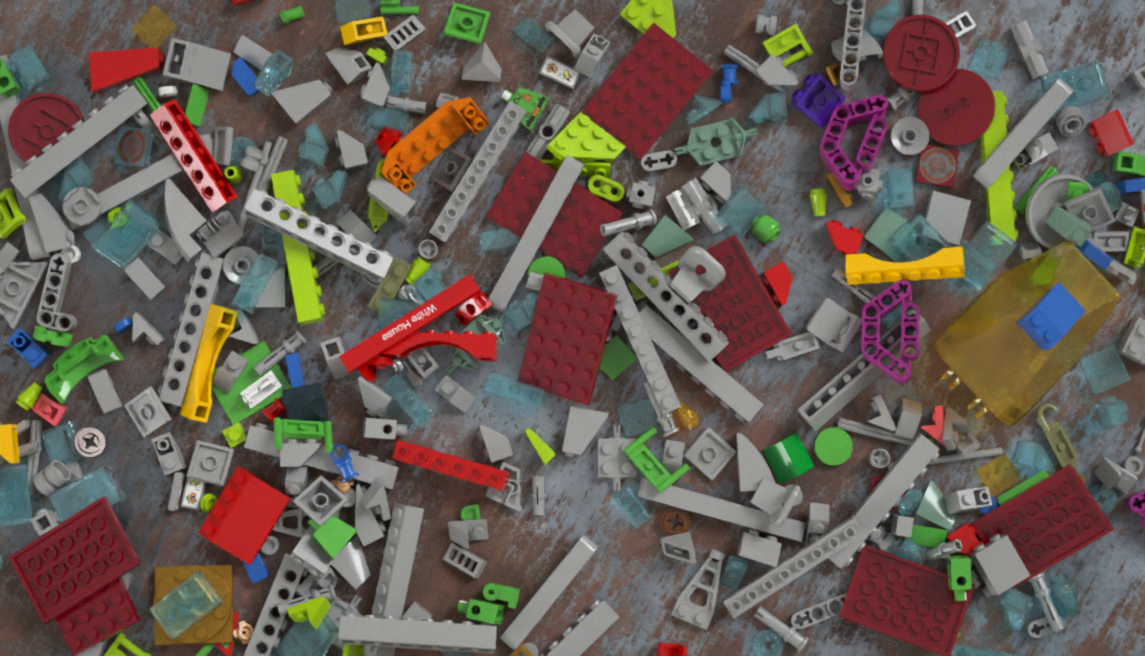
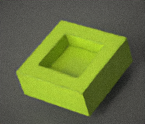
[366,47,388,66]
[222,422,247,448]

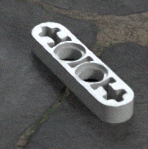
[790,592,847,629]

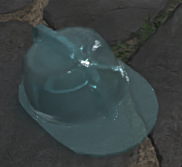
[887,538,923,565]

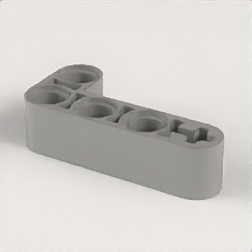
[37,254,77,332]

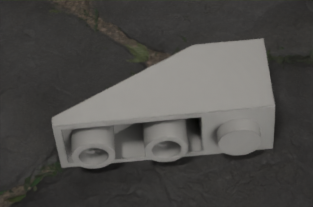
[355,484,387,546]

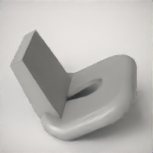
[545,9,594,58]
[669,246,725,303]
[750,478,800,527]

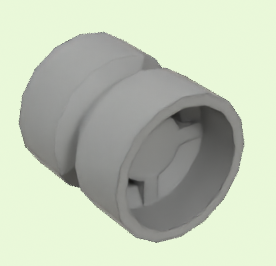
[33,460,71,496]

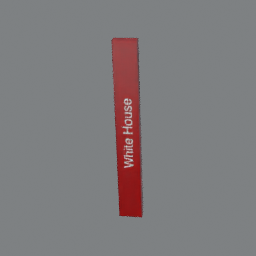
[339,275,481,374]

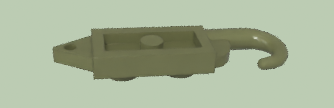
[1036,403,1079,472]

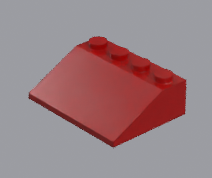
[198,466,291,565]

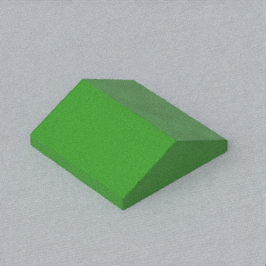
[444,3,491,44]

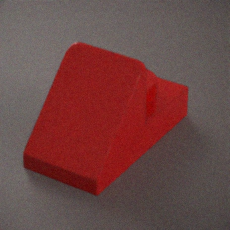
[357,356,393,381]

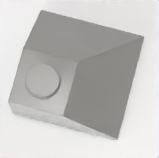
[358,376,395,418]
[293,475,349,527]

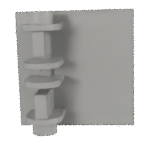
[196,210,245,259]

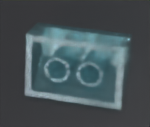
[887,214,952,282]
[0,465,32,527]

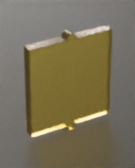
[132,5,177,48]
[976,453,1022,497]

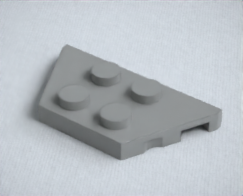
[0,262,49,329]

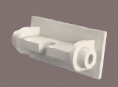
[666,189,700,230]
[240,371,282,408]

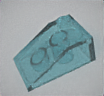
[93,199,161,269]

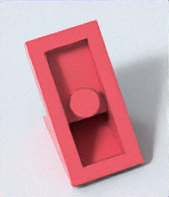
[32,393,68,426]
[921,405,946,448]

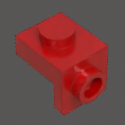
[656,642,688,656]

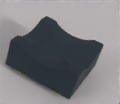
[282,383,329,422]

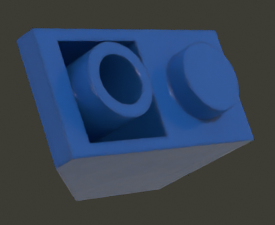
[6,328,52,369]

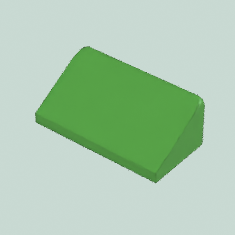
[185,84,209,126]
[904,525,947,548]

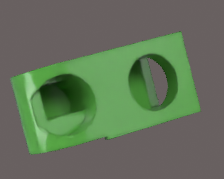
[0,58,22,99]
[483,583,520,609]

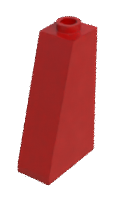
[89,48,165,93]

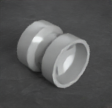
[755,14,777,35]
[240,146,265,171]
[418,239,439,260]
[869,449,890,468]
[868,524,895,551]

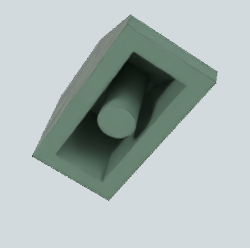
[1045,205,1092,247]

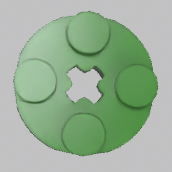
[33,325,73,346]

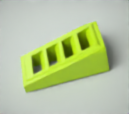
[525,428,556,465]

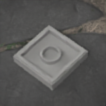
[1064,187,1116,231]
[124,387,171,438]
[683,427,737,481]
[186,440,235,487]

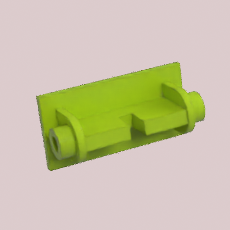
[1123,226,1145,268]

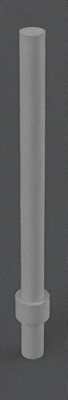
[229,141,272,250]
[887,447,1003,470]

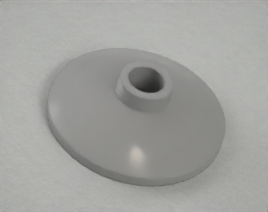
[891,117,929,155]
[223,246,262,285]

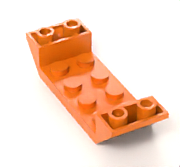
[381,97,490,195]

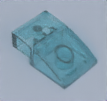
[1039,60,1111,112]
[960,220,1018,292]
[48,467,121,522]
[149,571,224,640]
[276,615,339,656]

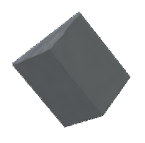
[429,146,473,193]

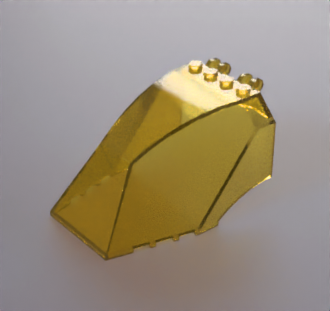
[932,240,1122,427]

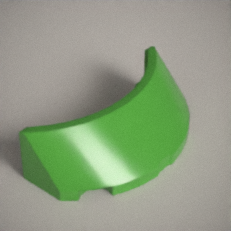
[44,335,125,404]

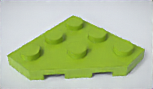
[619,0,676,38]
[547,110,626,162]

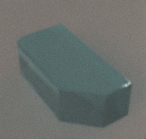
[479,228,518,251]

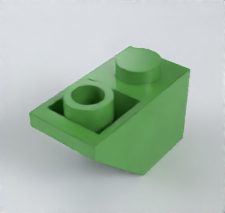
[1111,151,1145,177]

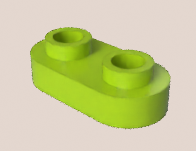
[587,174,624,202]

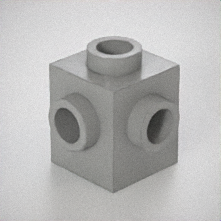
[855,169,883,200]
[626,180,656,209]
[30,508,62,536]

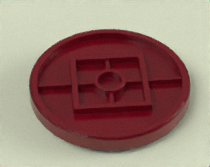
[882,15,960,92]
[918,69,996,146]
[8,93,84,164]

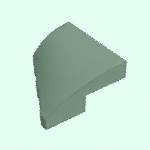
[641,215,693,258]
[915,480,957,531]

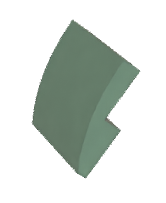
[863,206,918,261]

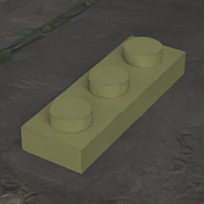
[368,256,412,315]

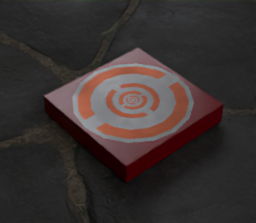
[915,145,959,188]

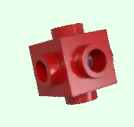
[374,126,403,156]

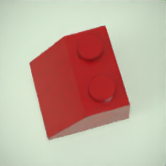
[1088,109,1134,158]

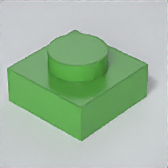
[1065,181,1089,201]

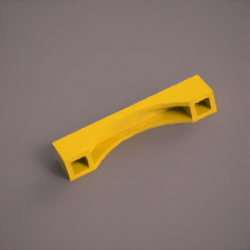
[846,247,965,285]
[180,304,238,423]

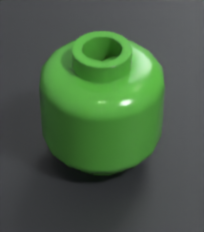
[751,215,781,243]

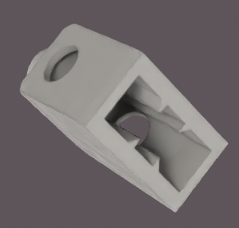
[362,417,407,439]

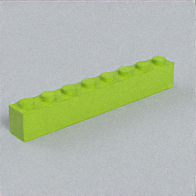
[980,90,1018,246]
[271,170,326,326]

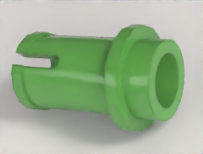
[280,5,305,24]

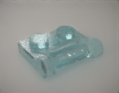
[41,421,85,464]

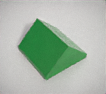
[762,432,814,484]

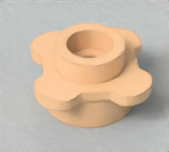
[331,475,354,493]
[233,621,254,644]

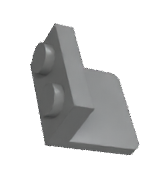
[806,298,862,353]
[289,526,337,578]

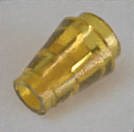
[675,401,700,430]

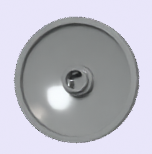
[1025,174,1094,251]

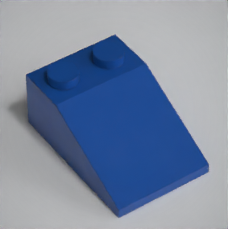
[1016,282,1086,351]

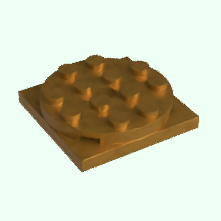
[153,565,233,645]

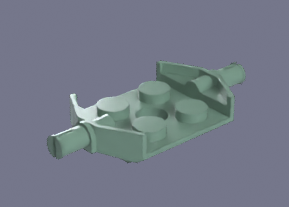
[674,118,758,166]
[445,311,511,375]

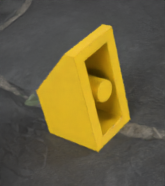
[340,17,387,45]
[0,424,20,463]

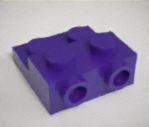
[791,73,846,128]

